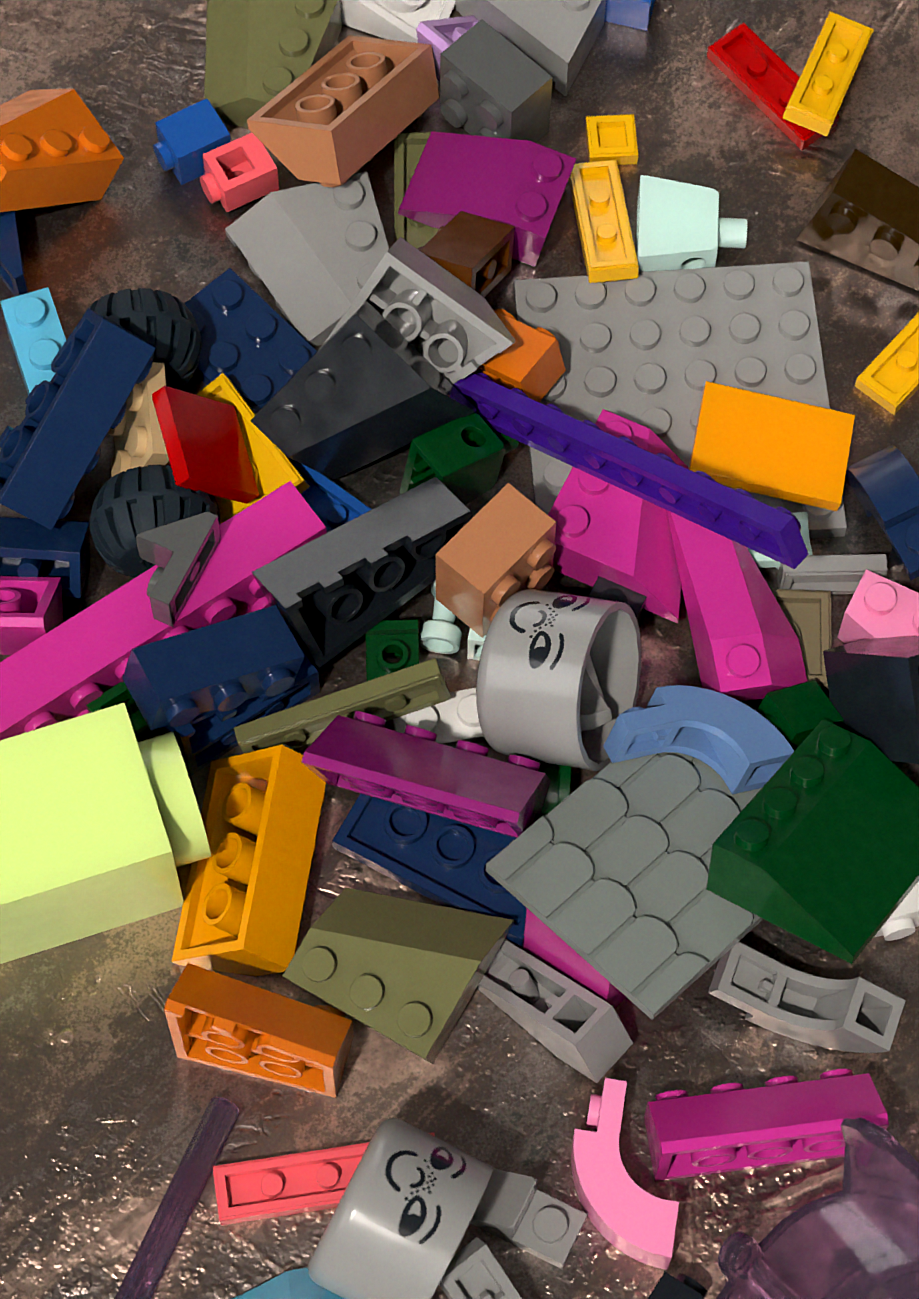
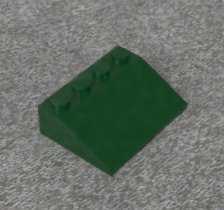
[706,719,919,964]

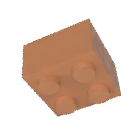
[436,483,556,638]

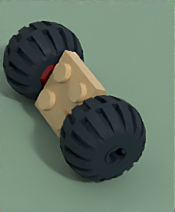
[83,288,220,578]

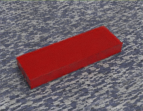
[706,22,839,151]

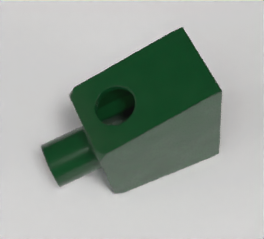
[399,413,519,506]

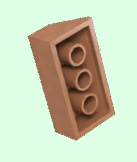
[247,35,440,187]

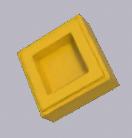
[585,114,638,165]

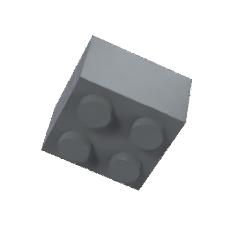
[440,19,553,143]

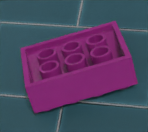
[301,711,550,838]

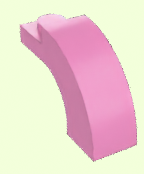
[571,1078,679,1270]

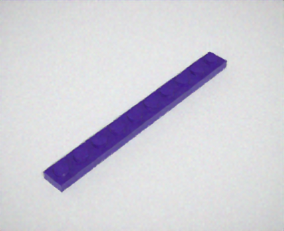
[453,372,809,569]

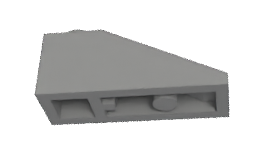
[477,939,633,1083]

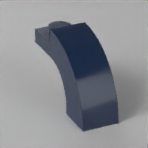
[845,445,919,580]

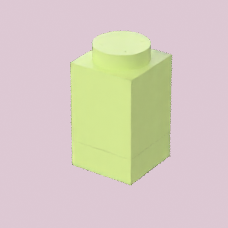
[0,703,211,964]

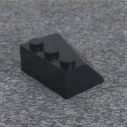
[251,301,477,480]

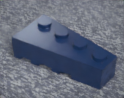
[0,308,156,530]

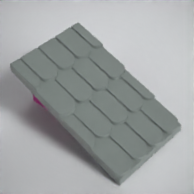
[486,752,763,1020]

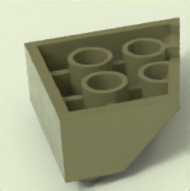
[204,0,342,129]
[282,888,515,1064]

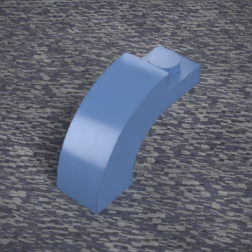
[603,685,794,795]

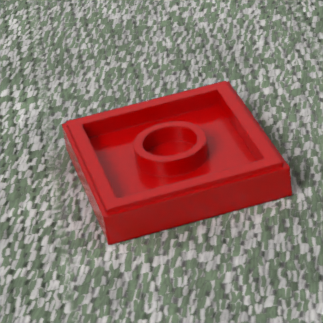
[152,386,260,504]

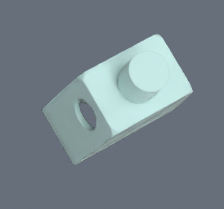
[636,175,747,272]

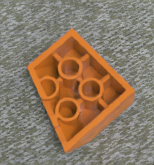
[0,89,124,212]
[164,963,354,1098]

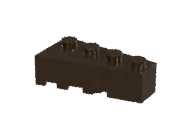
[796,149,919,291]

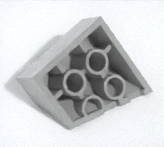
[225,172,389,347]
[324,237,516,385]

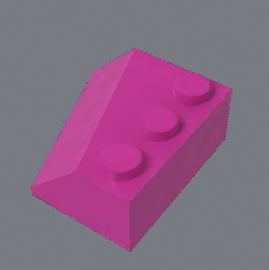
[548,409,688,624]

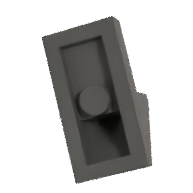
[136,512,221,627]

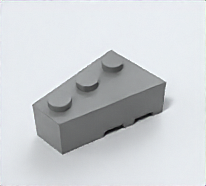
[456,0,606,96]

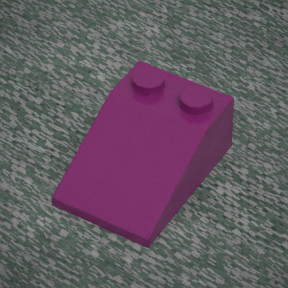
[398,131,576,267]

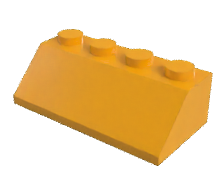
[171,744,326,977]

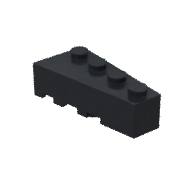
[252,477,473,668]

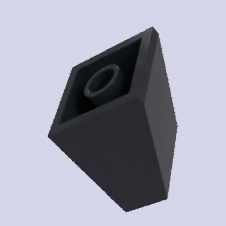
[823,636,919,764]

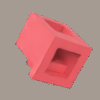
[200,133,279,212]

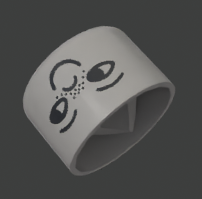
[476,589,641,771]
[308,1118,494,1299]

